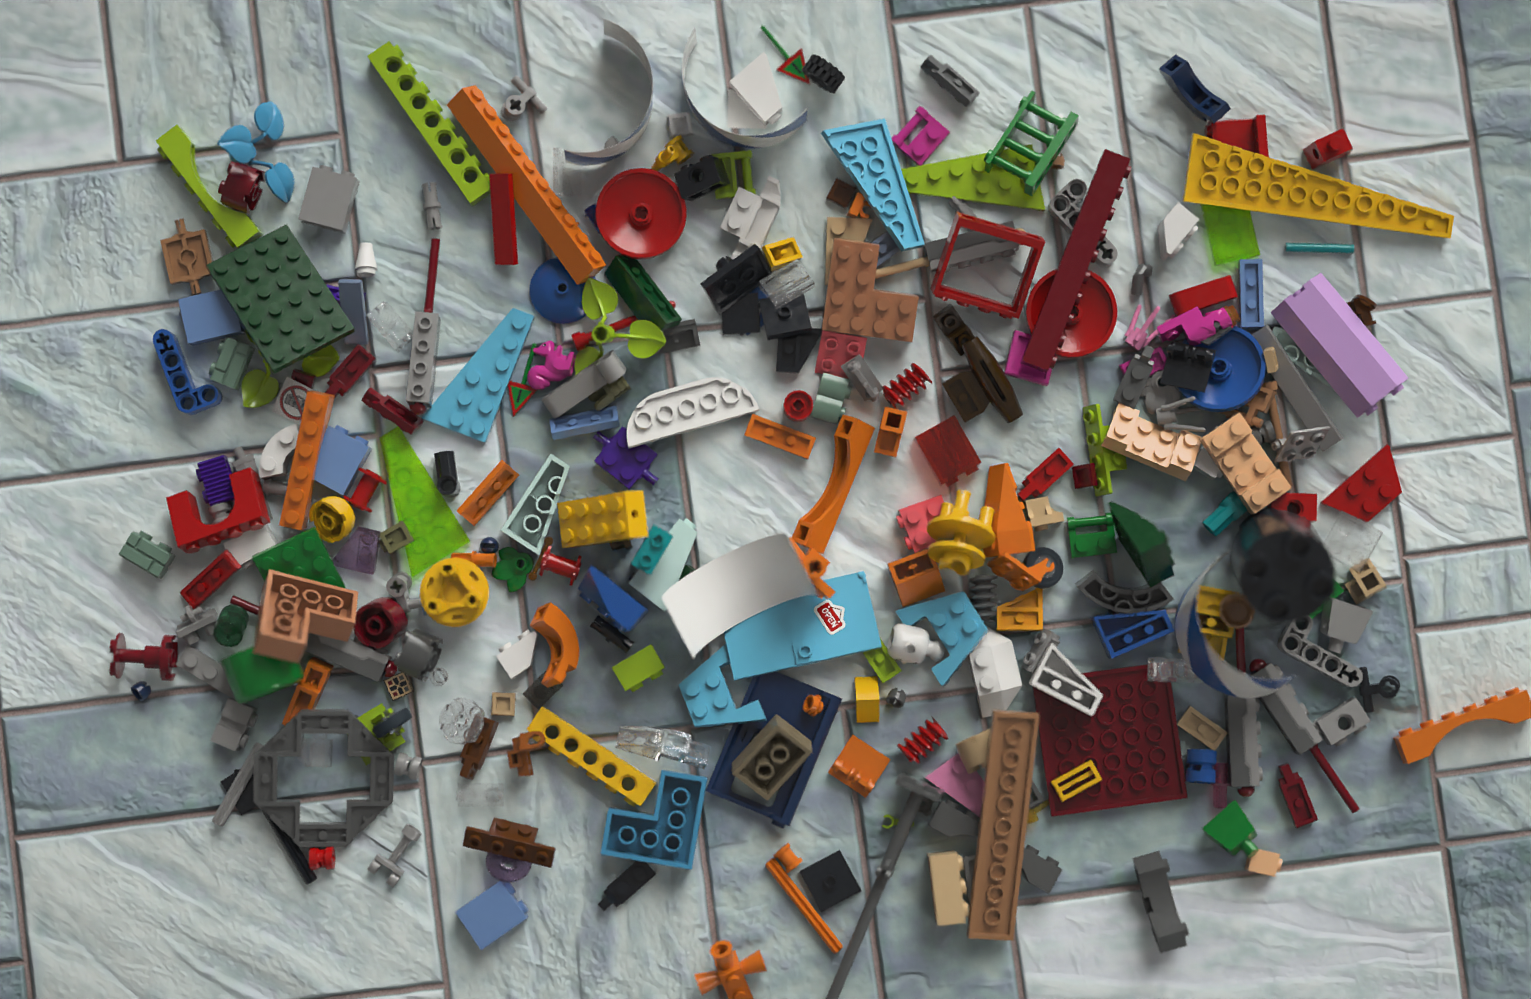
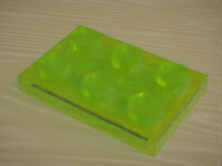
[1200,204,1260,266]

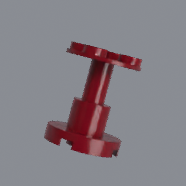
[109,633,178,681]

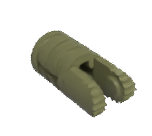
[588,376,631,411]

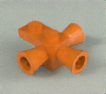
[789,537,836,599]
[694,940,767,999]

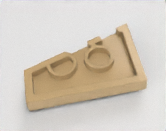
[825,217,872,286]

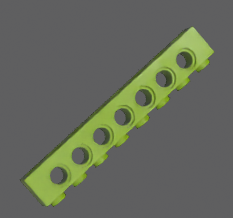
[367,41,491,207]

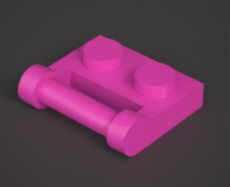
[891,106,950,166]

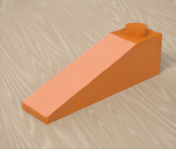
[983,463,1035,558]

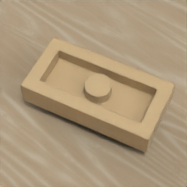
[1177,706,1227,751]

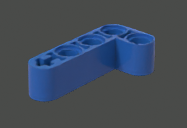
[153,329,222,415]

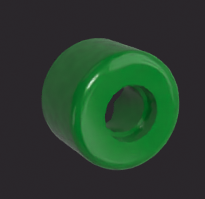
[220,646,304,704]

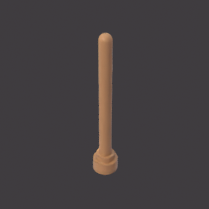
[1262,381,1292,487]

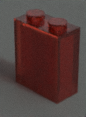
[914,415,981,487]

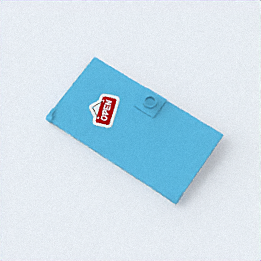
[724,571,882,681]

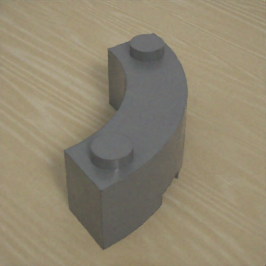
[1075,570,1174,613]
[1132,851,1189,953]

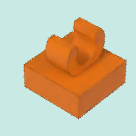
[847,192,871,219]

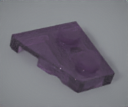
[333,526,381,575]

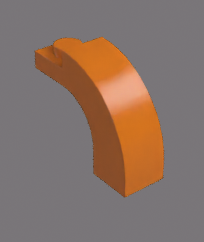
[530,602,579,688]

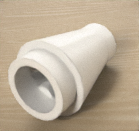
[355,243,378,278]

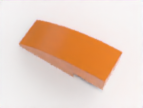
[282,657,334,725]

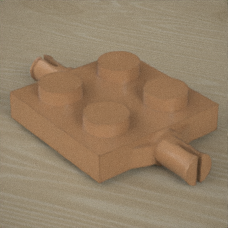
[160,219,213,295]

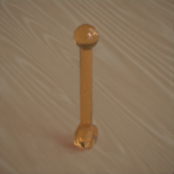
[528,536,553,581]

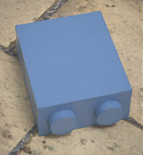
[178,290,245,346]
[314,425,372,496]
[455,879,529,950]

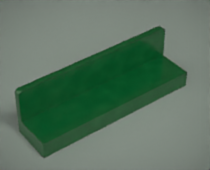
[604,255,682,332]

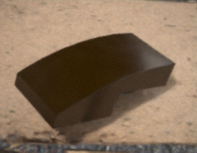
[932,304,975,356]

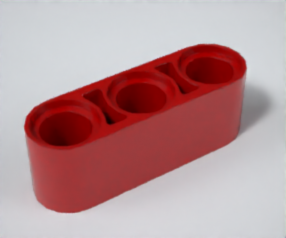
[1168,275,1238,317]

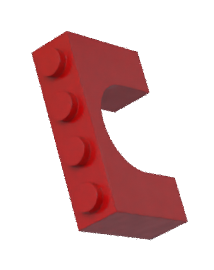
[166,467,271,554]

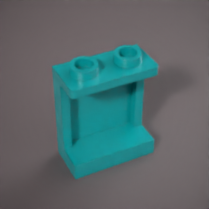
[630,524,673,575]

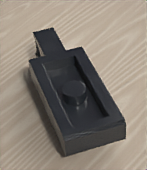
[598,860,656,911]

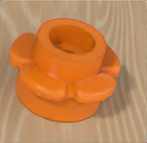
[803,695,824,717]

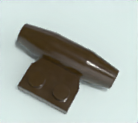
[942,336,1023,423]

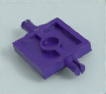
[593,426,659,490]

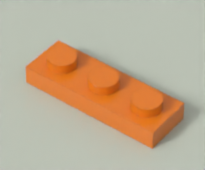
[744,414,816,459]
[456,460,519,526]

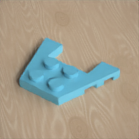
[896,591,989,686]
[679,644,767,728]

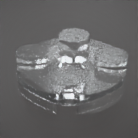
[439,698,484,745]

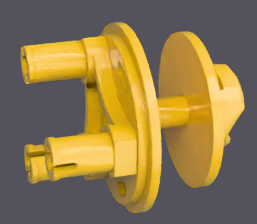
[926,490,995,576]
[420,558,489,627]

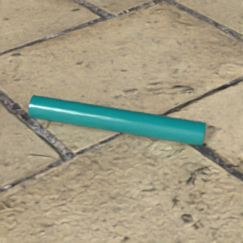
[1285,243,1355,253]

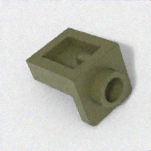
[378,521,414,555]

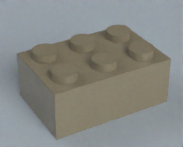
[732,714,812,801]

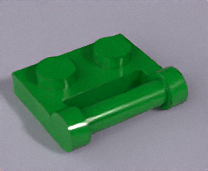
[1066,513,1117,558]

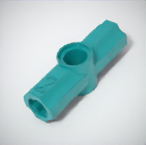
[1202,491,1247,537]

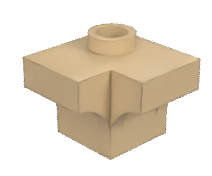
[1023,496,1064,532]
[1345,558,1387,605]

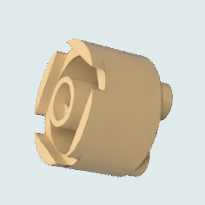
[955,728,990,774]

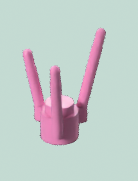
[1124,304,1175,351]

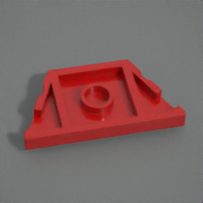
[1321,444,1402,522]

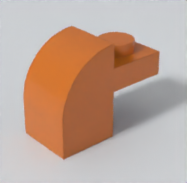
[874,407,907,458]

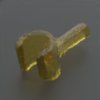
[1027,799,1049,824]

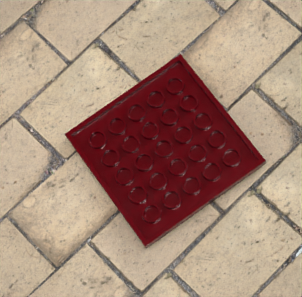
[1032,662,1188,817]

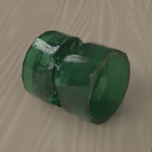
[213,605,249,647]

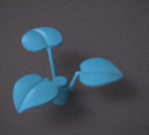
[217,101,294,203]

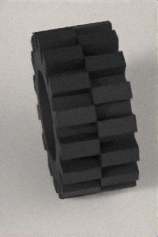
[802,54,845,94]

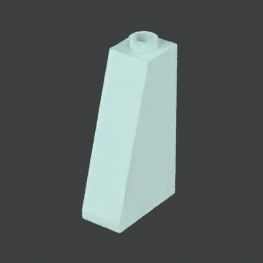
[629,518,698,612]

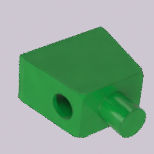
[1202,800,1259,858]

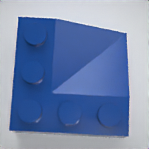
[577,566,649,632]

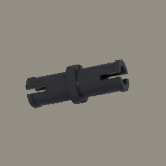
[590,615,635,654]

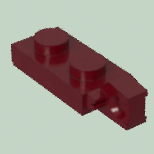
[325,344,377,399]
[361,387,424,435]
[1278,763,1318,828]

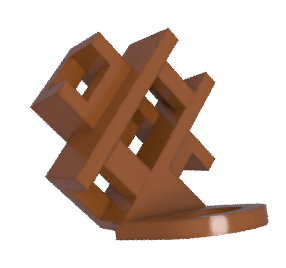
[507,731,546,776]

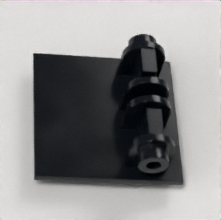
[1160,341,1216,393]

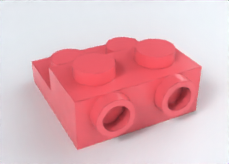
[896,495,944,553]

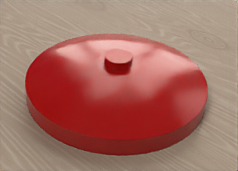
[596,168,687,259]
[1026,269,1117,358]

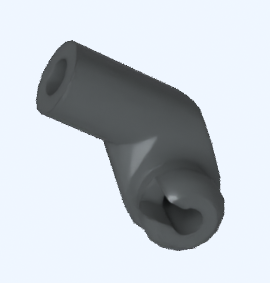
[1131,263,1152,295]

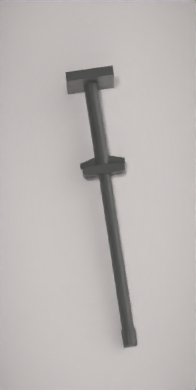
[826,772,946,999]

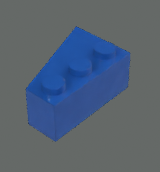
[1090,610,1175,659]

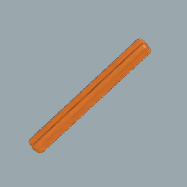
[765,858,843,954]

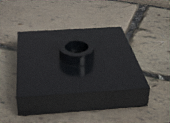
[759,291,812,341]
[799,850,861,912]

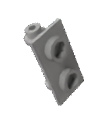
[841,354,882,402]
[1021,628,1060,674]

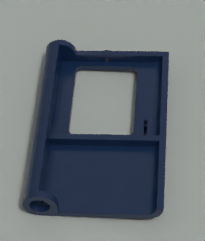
[705,671,842,829]

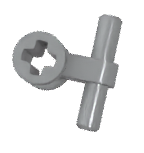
[501,76,547,122]
[386,572,423,613]

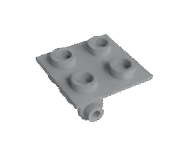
[1271,426,1330,462]

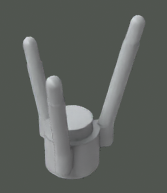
[1156,396,1206,432]

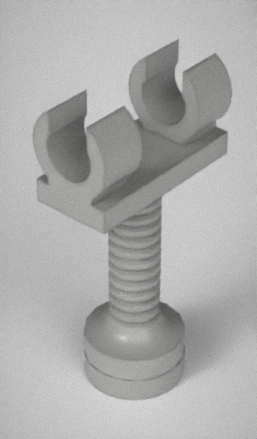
[367,824,422,887]

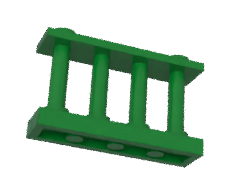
[984,90,1079,196]

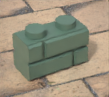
[209,337,255,391]
[119,530,176,579]

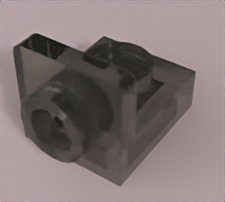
[523,671,563,710]

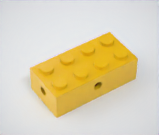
[557,491,648,548]

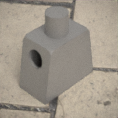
[1320,598,1373,653]

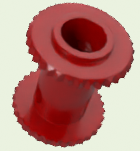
[343,468,387,512]
[539,545,582,586]

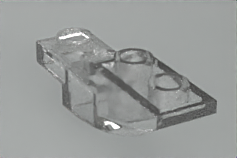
[1148,657,1227,684]
[615,726,711,769]

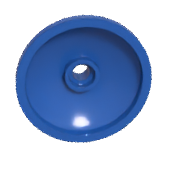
[530,257,595,324]

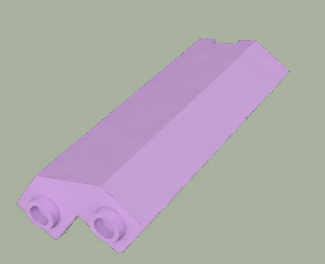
[1270,273,1408,418]

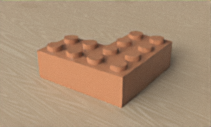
[821,238,919,342]
[253,570,358,663]

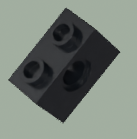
[674,155,730,201]

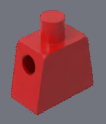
[1303,129,1353,170]

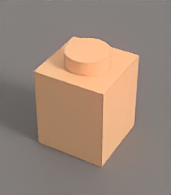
[1244,849,1282,877]

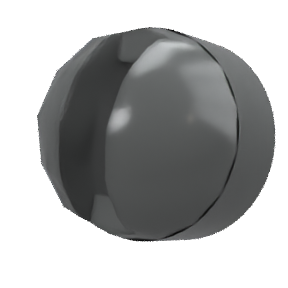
[886,688,906,708]

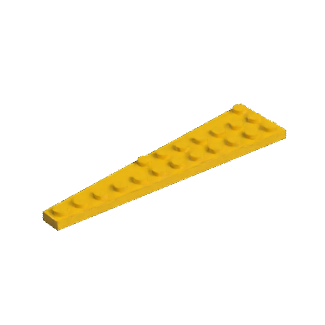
[1182,133,1454,239]

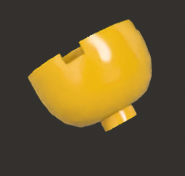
[309,496,356,543]

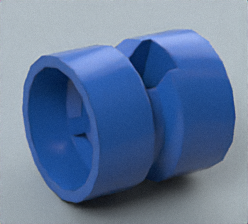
[1185,749,1217,784]

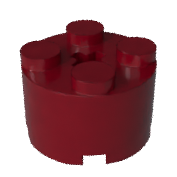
[218,161,265,214]
[353,597,408,648]

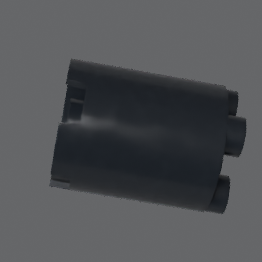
[1230,508,1336,624]

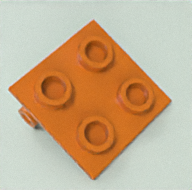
[828,734,891,798]

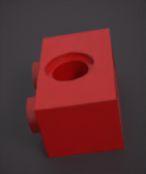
[1267,493,1317,523]

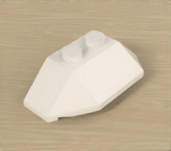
[968,626,1022,718]

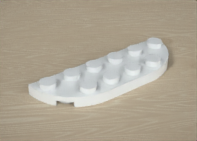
[626,377,759,449]

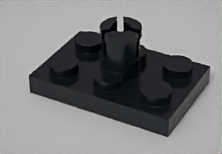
[700,244,774,315]

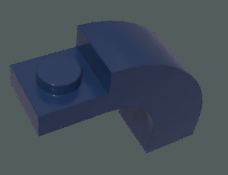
[1159,54,1231,124]

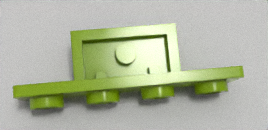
[1083,404,1127,497]

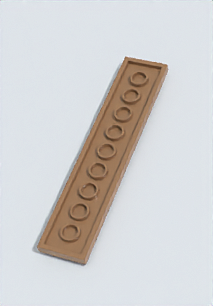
[966,710,1040,941]

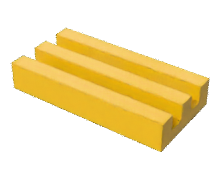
[1050,760,1102,802]

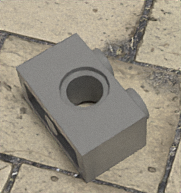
[1313,697,1370,747]

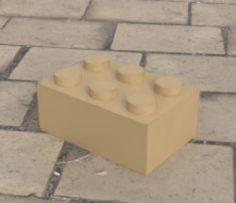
[927,850,969,926]

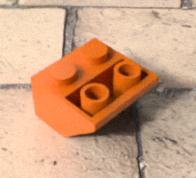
[887,549,945,607]

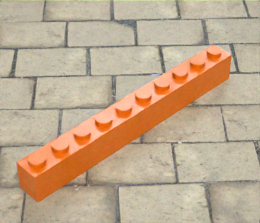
[447,85,606,285]

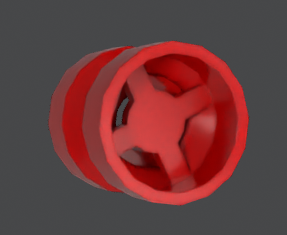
[309,847,336,870]

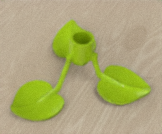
[574,278,666,375]
[241,331,340,408]

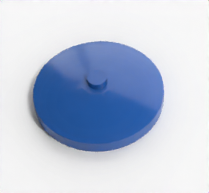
[1178,325,1266,412]

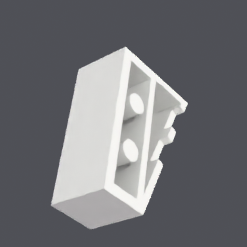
[1028,643,1103,716]

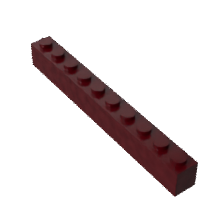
[1021,149,1132,373]

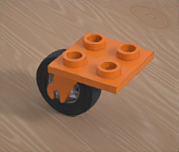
[987,547,1063,591]

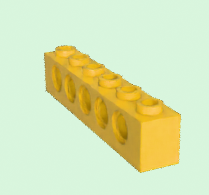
[527,706,657,807]

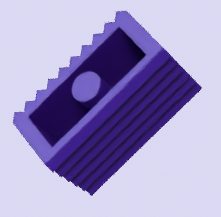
[196,455,235,507]

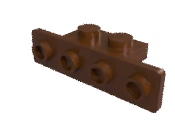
[463,817,556,868]

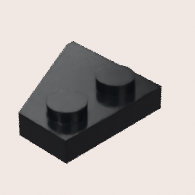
[776,328,822,373]

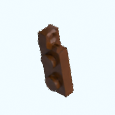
[460,714,499,780]

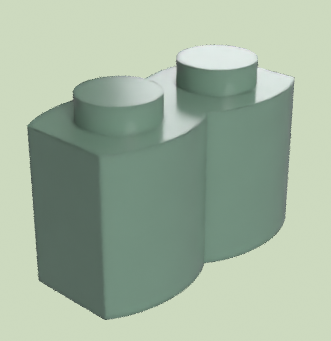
[811,372,852,425]

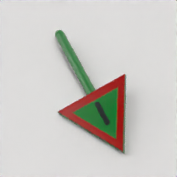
[761,26,810,84]
[508,343,538,417]

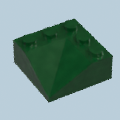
[1108,501,1175,588]

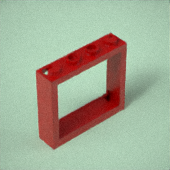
[930,212,1045,319]

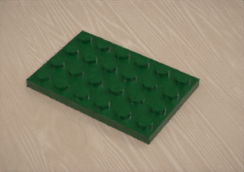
[206,224,355,374]

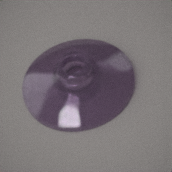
[486,853,532,882]

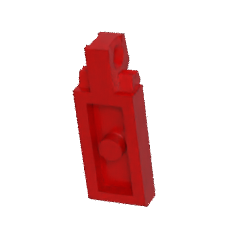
[1017,448,1074,502]

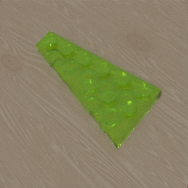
[379,426,471,577]

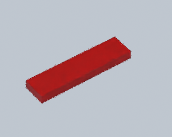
[489,173,518,265]

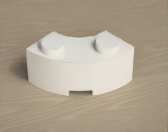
[259,424,300,479]

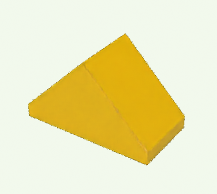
[762,237,803,272]
[855,676,879,723]

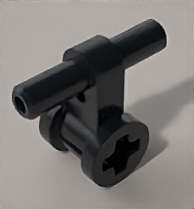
[1358,667,1400,713]

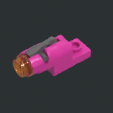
[1157,305,1241,346]

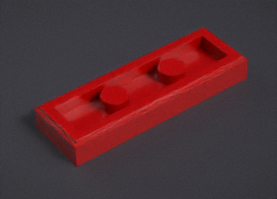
[179,550,242,609]

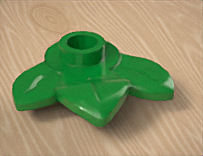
[491,547,534,592]

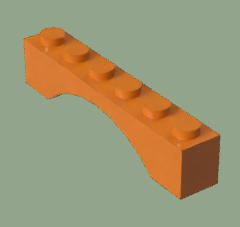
[279,390,335,530]
[792,414,875,554]
[1393,687,1531,764]

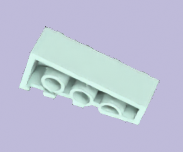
[500,454,570,555]

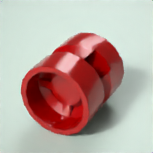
[783,390,813,422]

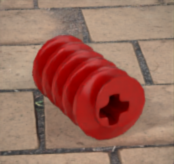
[882,363,932,409]
[897,717,949,764]

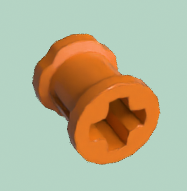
[773,843,803,873]

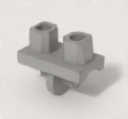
[176,605,219,645]

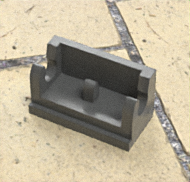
[656,319,700,355]

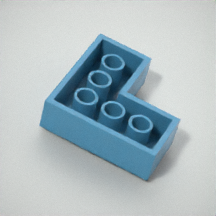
[601,770,708,870]

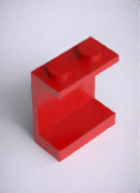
[1205,115,1269,157]

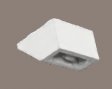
[1157,202,1199,261]

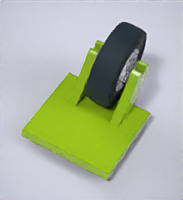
[347,703,412,766]

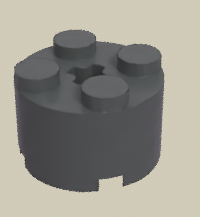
[394,629,443,681]

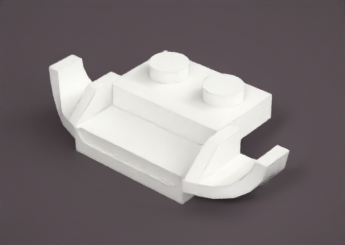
[720,176,781,259]

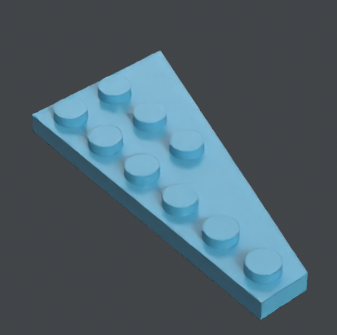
[821,118,925,252]
[422,308,535,443]

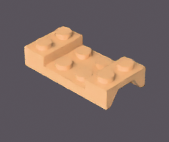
[1101,402,1201,481]
[1199,412,1292,514]

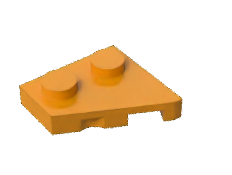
[996,588,1043,631]

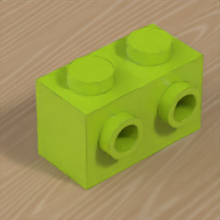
[611,644,666,693]

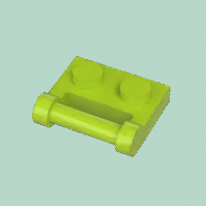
[711,150,756,200]

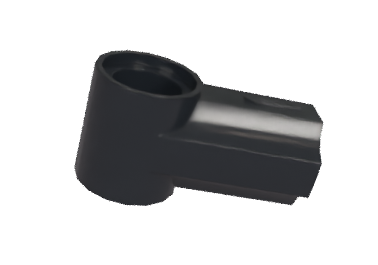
[434,451,460,498]

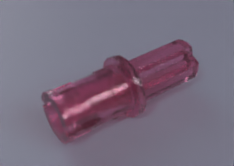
[1211,763,1229,808]

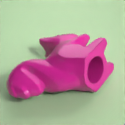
[527,341,576,390]

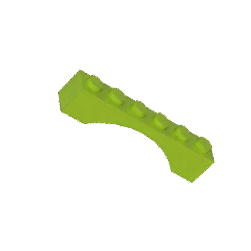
[156,125,263,249]

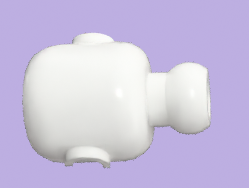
[887,624,945,664]

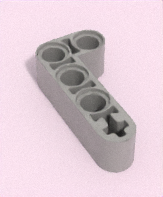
[1048,179,1118,267]
[541,350,627,418]
[1277,616,1363,687]

